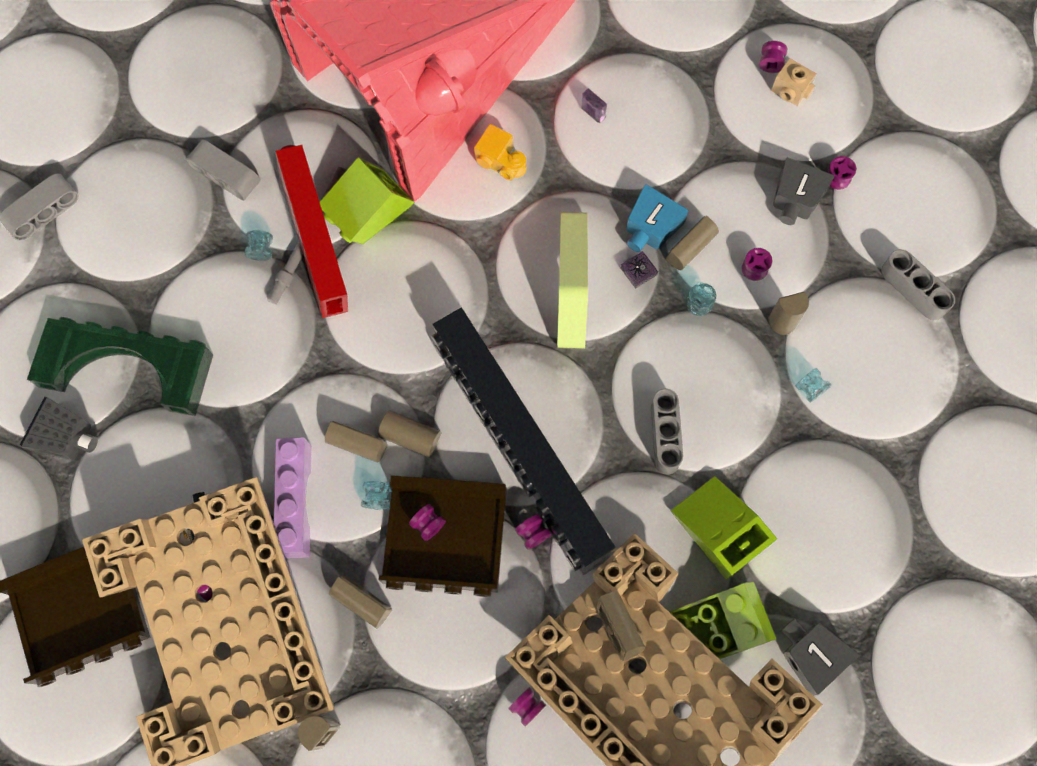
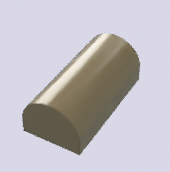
[666,215,719,270]
[768,292,809,335]
[378,410,442,458]
[325,421,387,463]
[329,576,392,629]
[596,591,646,661]
[298,716,341,751]

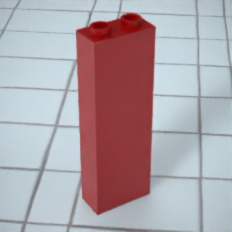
[275,145,348,319]

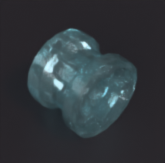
[245,230,273,261]
[686,283,716,316]
[795,368,832,403]
[361,481,391,510]

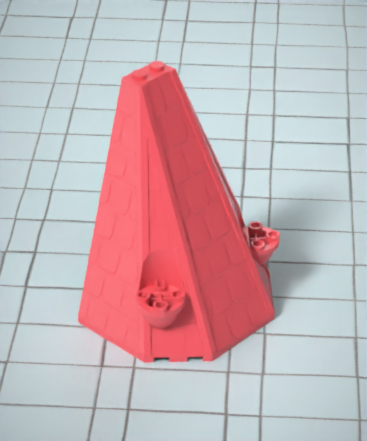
[269,0,575,201]

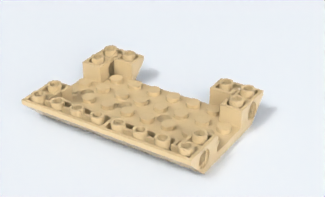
[82,477,335,766]
[505,533,823,766]

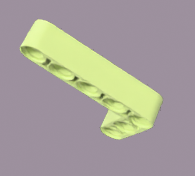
[557,212,588,349]

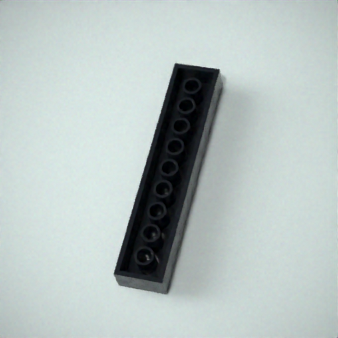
[432,307,616,575]

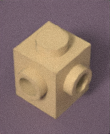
[771,59,817,106]

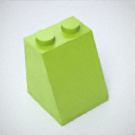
[320,157,415,244]

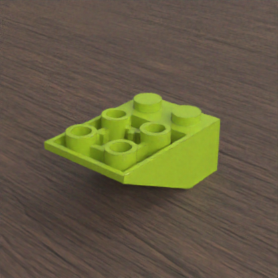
[670,476,777,580]
[670,582,776,659]

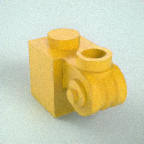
[474,124,527,181]

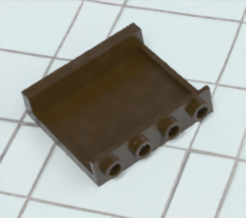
[378,475,507,597]
[0,547,151,687]

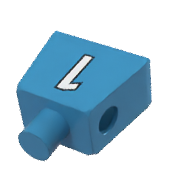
[626,184,689,252]

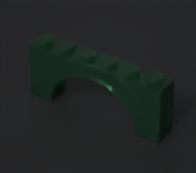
[27,317,213,416]

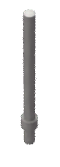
[267,167,347,305]

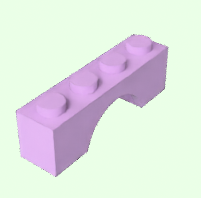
[274,437,311,558]

